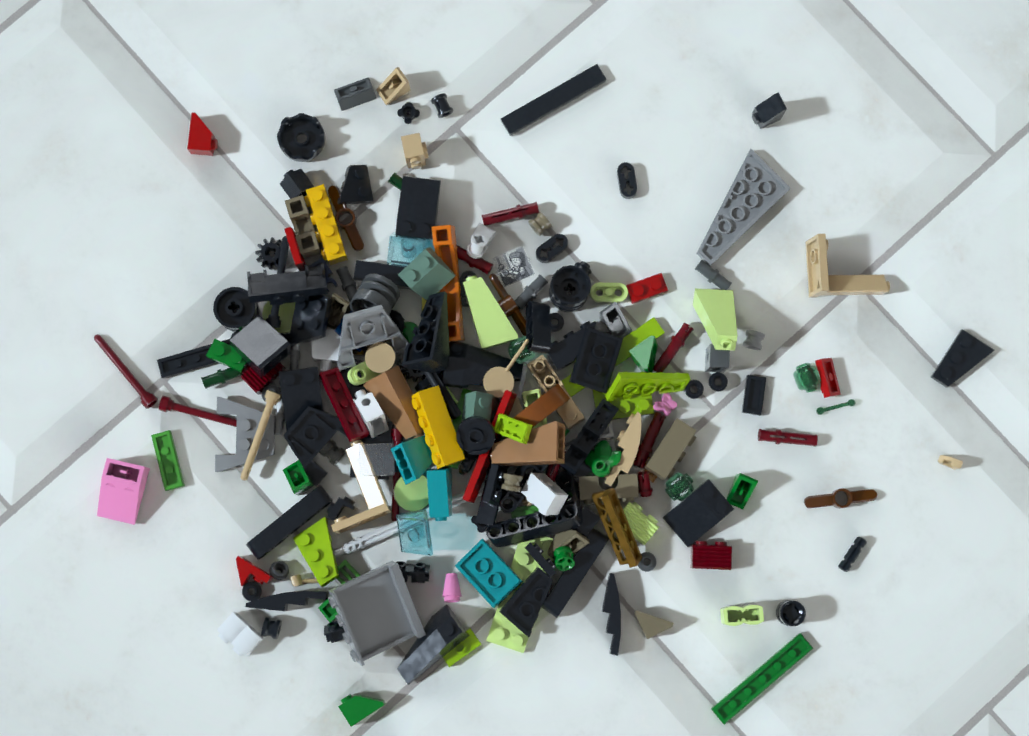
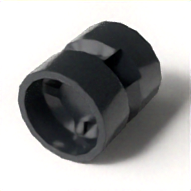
[776,600,806,626]

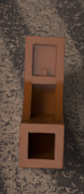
[514,383,570,428]

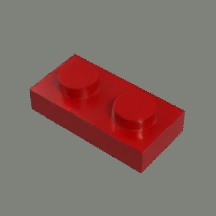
[626,273,668,304]
[815,358,841,398]

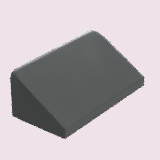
[334,77,376,111]

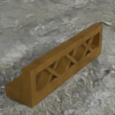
[592,488,642,568]

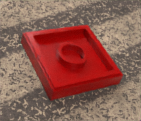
[284,227,306,271]

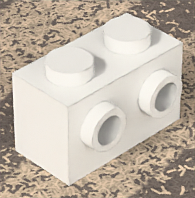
[521,472,569,516]

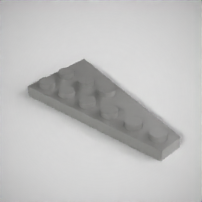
[696,149,790,266]

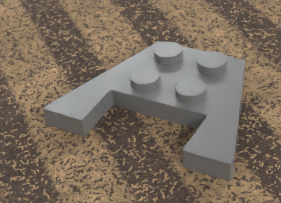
[337,305,409,370]
[215,397,275,472]

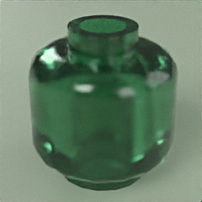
[507,336,535,364]
[793,363,821,393]
[665,472,694,501]

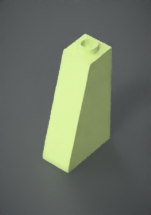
[463,275,519,349]
[693,288,738,351]

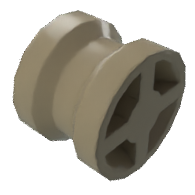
[528,212,552,236]
[501,473,523,492]

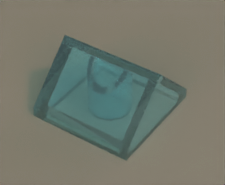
[387,232,430,267]
[396,509,433,556]

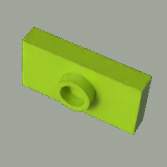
[494,413,533,444]
[443,628,481,667]

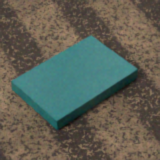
[455,539,523,609]

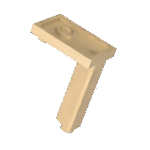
[805,234,890,298]
[331,440,391,534]

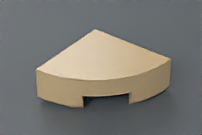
[938,455,963,470]

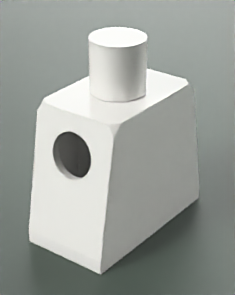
[311,329,341,372]
[354,389,389,438]

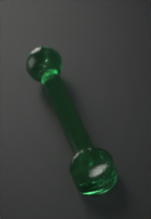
[816,399,856,415]

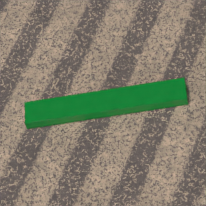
[711,633,813,724]

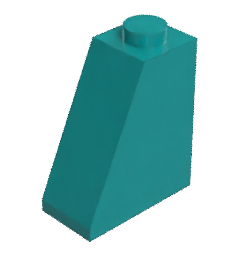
[391,435,433,485]
[426,467,452,521]

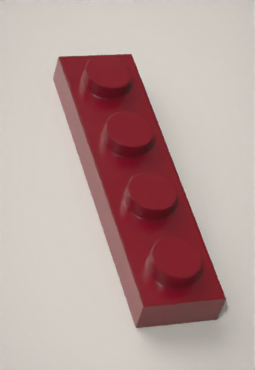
[319,367,369,442]

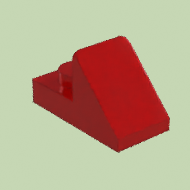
[236,556,273,586]

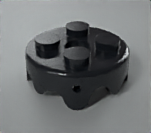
[277,113,326,162]

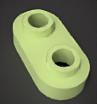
[590,282,628,303]
[347,361,381,386]

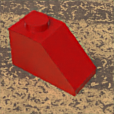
[187,112,218,156]

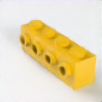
[304,184,348,265]
[411,385,465,469]

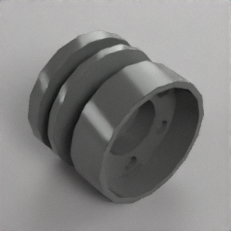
[350,274,400,314]

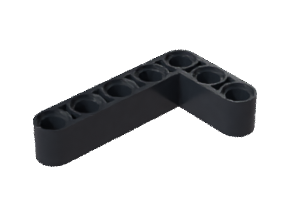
[486,471,583,547]

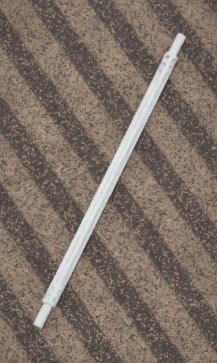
[333,445,571,558]

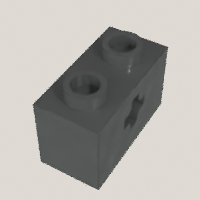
[705,344,730,373]

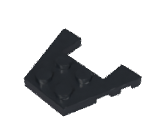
[279,295,332,347]
[283,406,354,486]

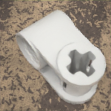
[467,223,496,259]

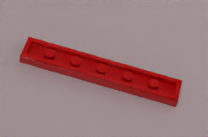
[463,390,517,503]

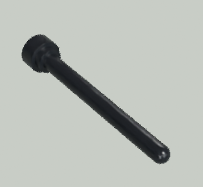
[266,236,289,328]

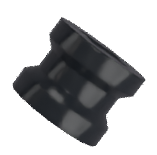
[261,617,282,639]

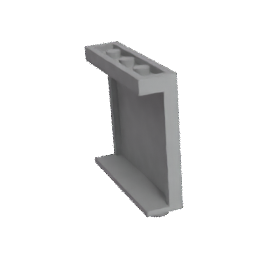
[328,561,426,666]

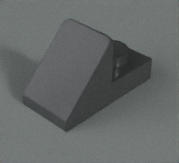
[599,302,633,338]

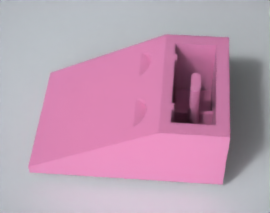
[97,458,150,525]

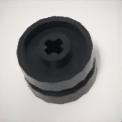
[213,287,260,332]

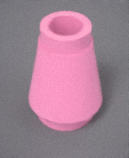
[442,573,462,603]

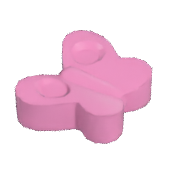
[653,393,677,416]

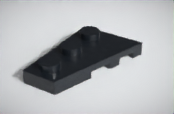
[931,329,994,388]
[499,566,553,637]

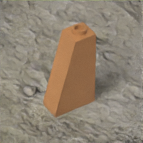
[363,365,425,439]
[490,421,565,466]

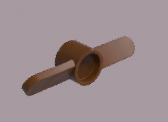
[328,186,364,251]
[489,273,526,337]
[804,488,877,509]

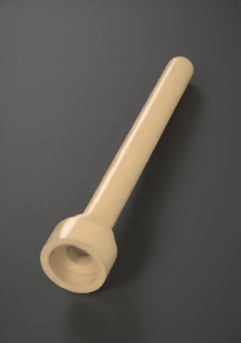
[240,390,281,481]

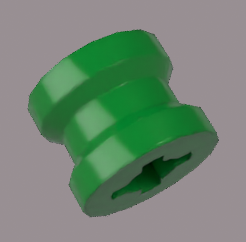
[553,546,575,571]

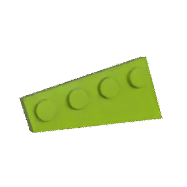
[605,372,691,402]

